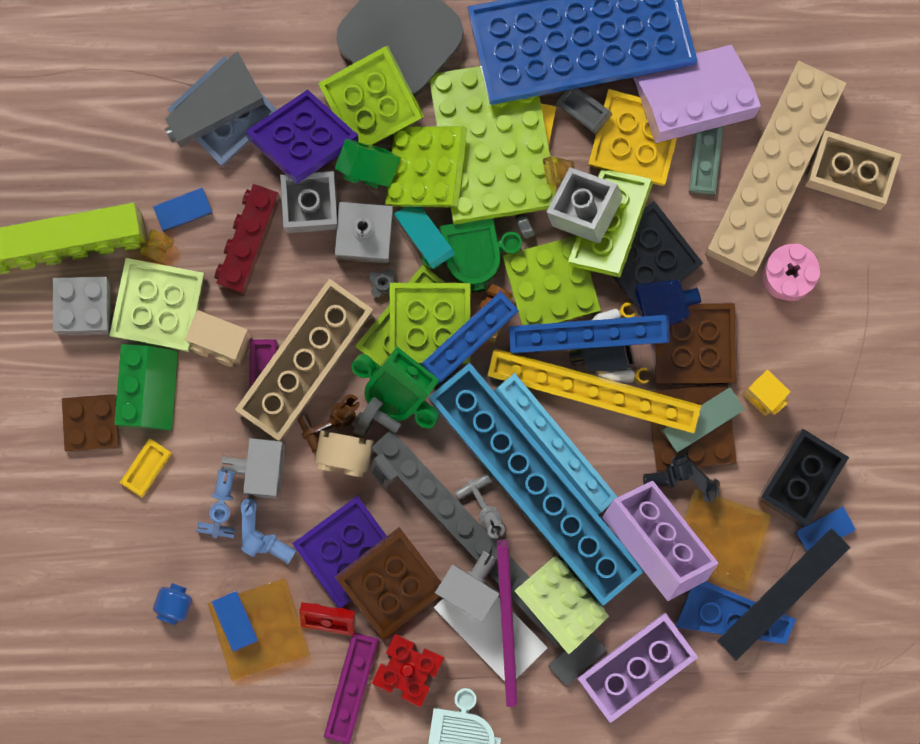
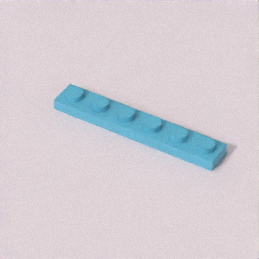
[494,373,617,514]

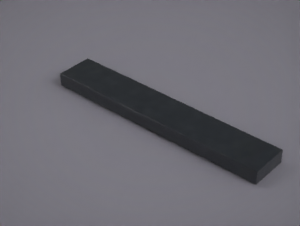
[716,528,851,661]

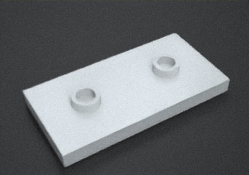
[434,597,547,681]

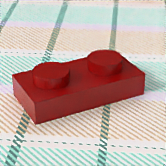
[299,602,356,636]

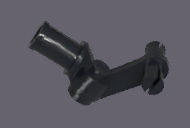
[643,454,720,503]

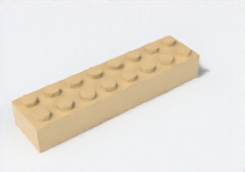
[705,60,846,277]

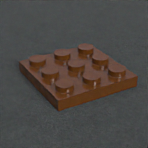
[654,303,736,384]
[650,384,737,472]
[334,527,441,640]

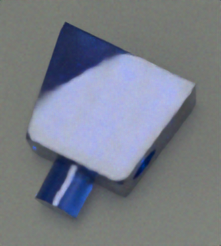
[634,280,702,328]

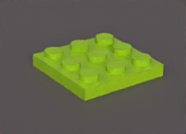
[318,46,424,145]
[385,126,467,207]
[502,235,601,325]
[389,283,470,364]

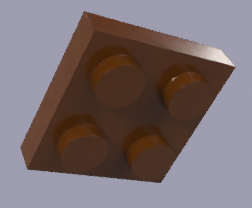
[62,394,120,452]

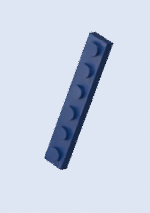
[509,315,670,353]

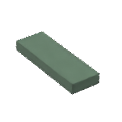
[689,126,723,195]
[662,387,745,453]

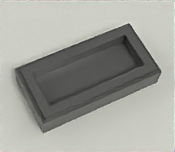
[556,88,613,135]
[369,453,398,489]
[549,633,606,686]

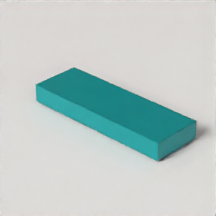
[394,207,455,269]

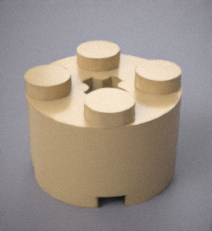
[315,430,374,477]

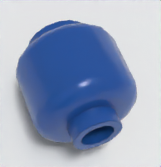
[153,583,192,625]

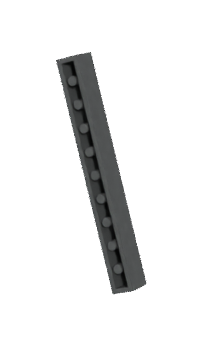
[371,430,560,646]

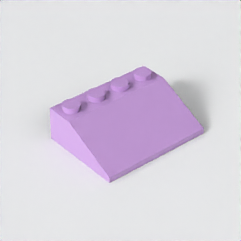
[633,45,761,143]

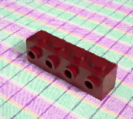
[214,184,281,296]

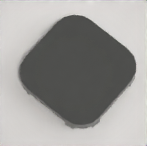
[336,0,463,98]

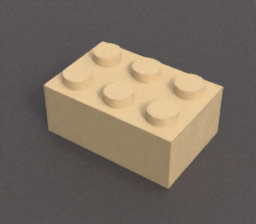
[805,130,901,210]

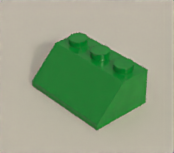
[114,344,178,431]

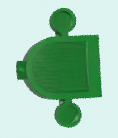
[422,218,522,292]
[351,347,439,429]

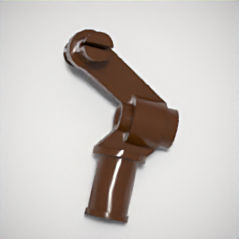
[297,394,360,453]

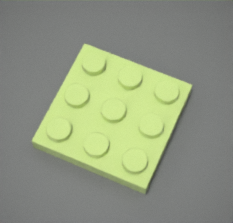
[109,258,205,352]
[515,555,609,654]

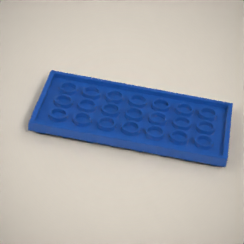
[467,0,697,105]

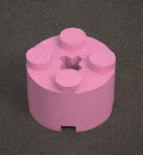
[762,244,820,301]

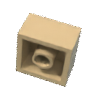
[185,310,252,367]

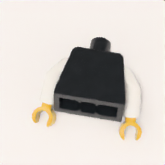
[569,303,649,384]

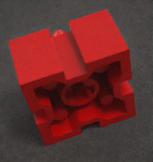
[371,634,444,707]

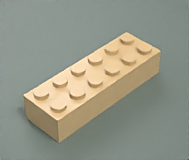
[235,279,373,442]

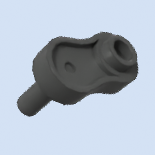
[352,397,401,438]

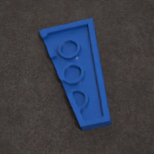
[675,581,796,644]

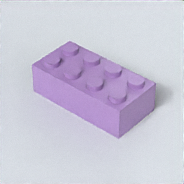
[602,481,719,601]
[576,613,698,723]

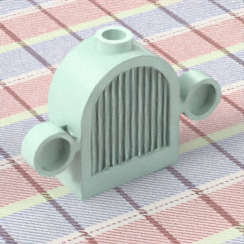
[428,688,501,744]

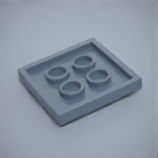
[167,56,277,167]

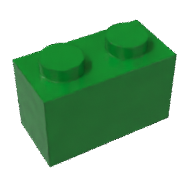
[335,139,401,188]

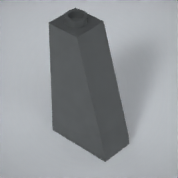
[165,52,265,148]

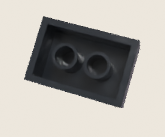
[757,429,849,528]

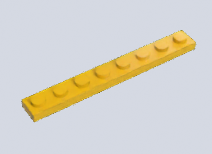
[488,349,702,433]

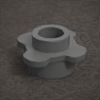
[369,269,395,297]

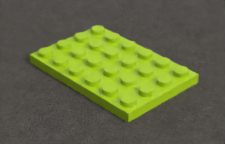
[429,66,557,224]

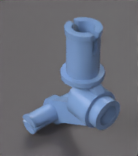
[196,469,235,539]
[241,497,296,565]

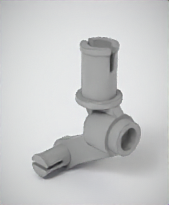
[454,473,505,538]

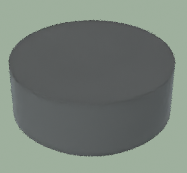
[515,213,535,239]

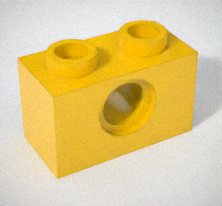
[742,369,791,416]

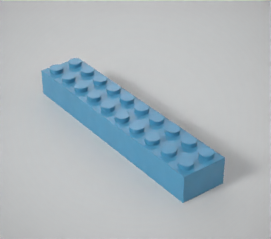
[428,363,644,606]

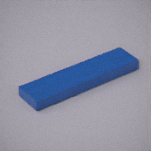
[421,291,519,384]

